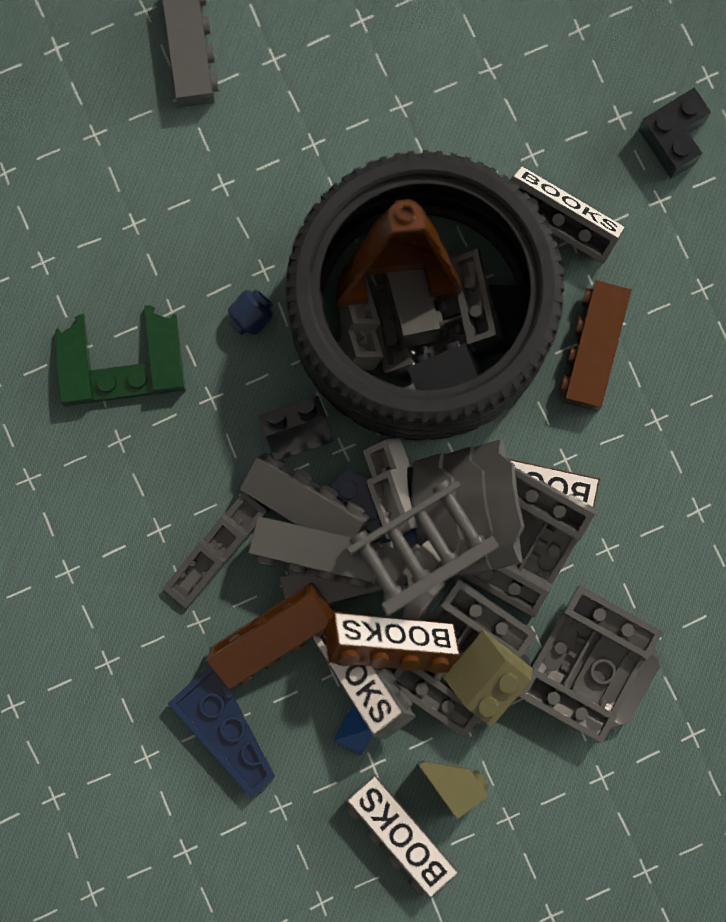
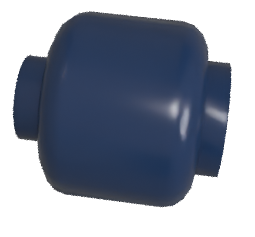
[228,289,273,335]

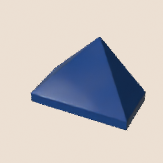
[334,704,372,755]

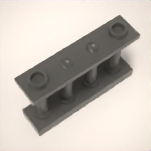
[346,480,499,616]

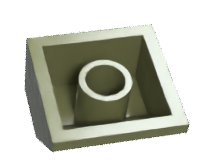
[443,630,533,727]
[418,760,489,819]

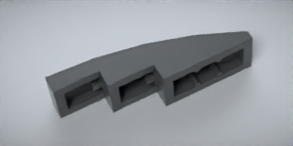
[163,492,270,608]

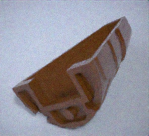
[336,200,462,307]

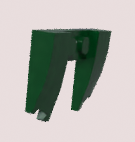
[55,305,186,406]

